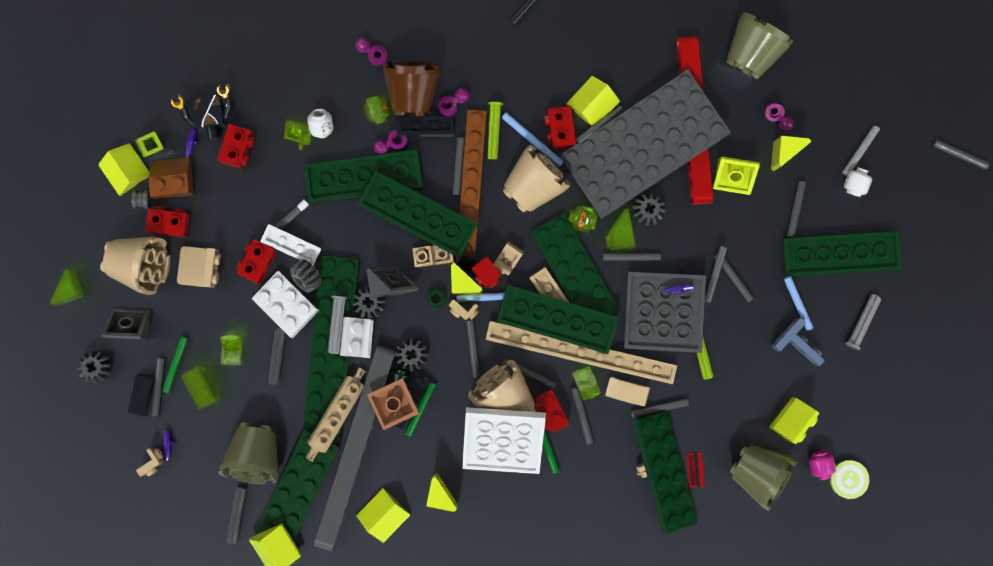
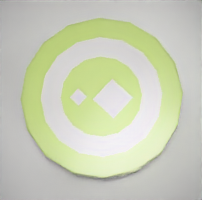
[830,460,869,499]

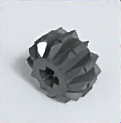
[633,193,666,226]
[290,259,322,293]
[352,286,386,319]
[395,338,428,371]
[76,350,111,383]

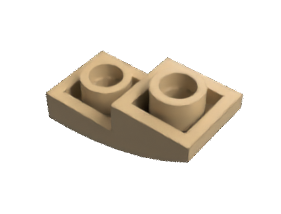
[412,246,455,267]
[605,377,650,406]

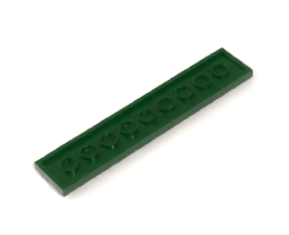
[302,256,360,450]

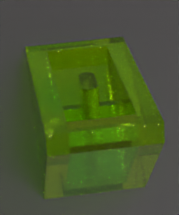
[49,269,85,306]

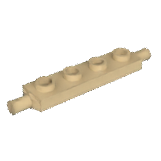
[306,368,366,462]

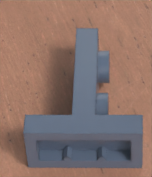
[771,318,825,366]

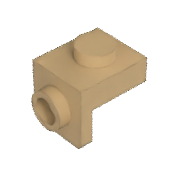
[493,242,524,275]
[449,300,479,321]
[136,446,164,477]

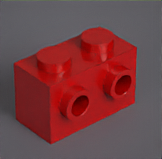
[544,106,576,150]
[217,124,255,169]
[145,206,191,238]
[236,239,278,285]
[472,257,501,289]
[534,389,569,433]

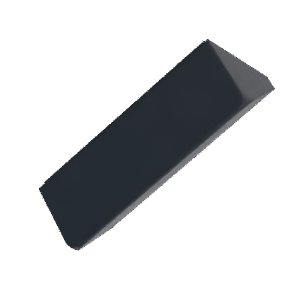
[128,375,155,417]

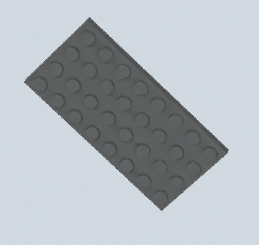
[560,69,731,219]

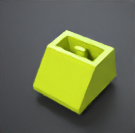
[769,397,820,444]

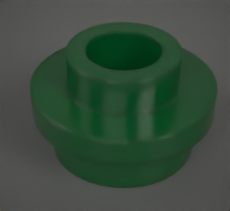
[427,289,446,308]
[391,367,410,382]

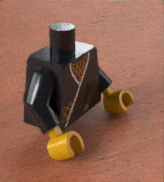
[171,84,233,141]

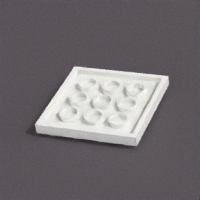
[463,407,546,474]

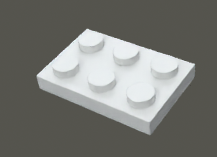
[252,271,319,338]

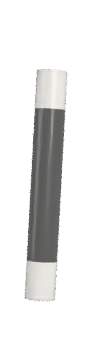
[274,200,309,230]

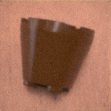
[383,60,441,116]

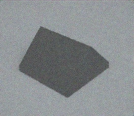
[367,266,419,298]
[101,308,150,340]

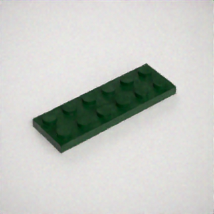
[304,150,423,203]
[357,171,478,259]
[531,214,620,316]
[782,231,902,277]
[497,285,619,354]
[633,411,698,534]
[255,429,340,542]

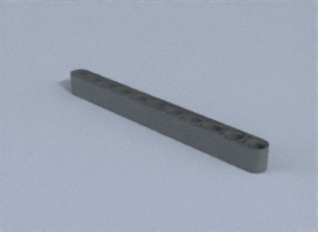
[314,344,397,551]

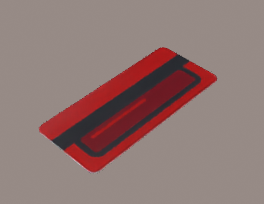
[686,452,704,488]

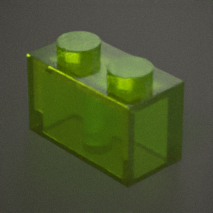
[181,366,221,410]

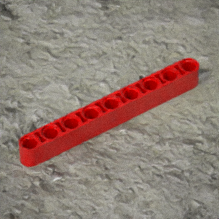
[677,36,713,205]

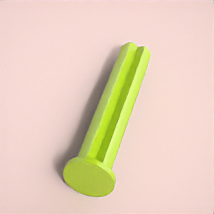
[488,102,503,160]
[697,338,713,379]

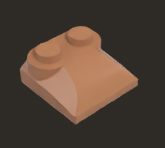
[367,378,419,430]

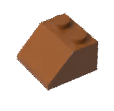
[148,157,194,199]

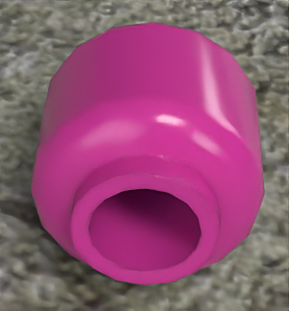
[809,450,836,480]

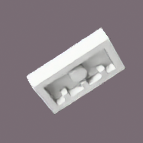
[340,317,374,358]

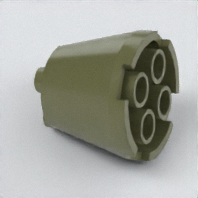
[726,12,793,80]
[218,423,278,484]
[730,445,798,511]

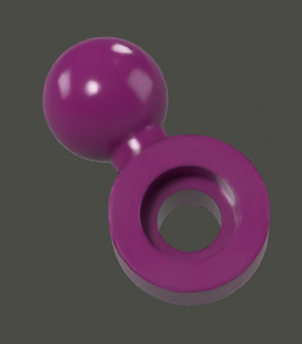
[355,37,387,66]
[438,88,470,116]
[764,101,794,131]
[374,130,407,155]

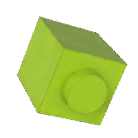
[135,131,163,157]

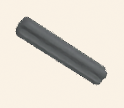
[268,328,285,385]
[226,486,247,544]

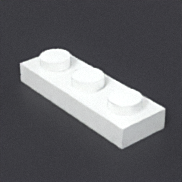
[260,224,321,265]

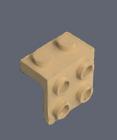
[177,246,221,288]

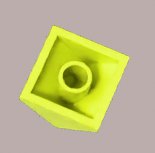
[566,76,620,127]
[771,136,811,171]
[98,143,150,196]
[713,156,760,195]
[451,263,483,294]
[426,473,458,512]
[356,488,411,543]
[249,523,301,566]

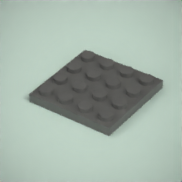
[624,272,706,353]

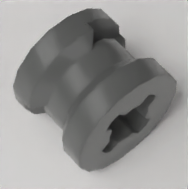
[131,190,152,209]

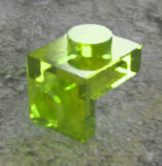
[284,119,311,151]
[220,334,243,365]
[572,366,600,400]

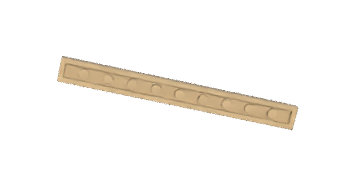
[486,321,677,384]

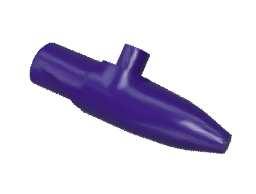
[185,129,198,158]
[664,283,694,296]
[163,430,175,460]

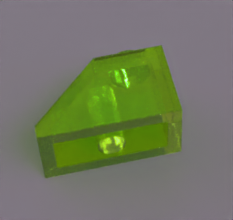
[605,208,636,252]

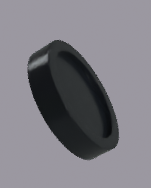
[457,256,476,271]

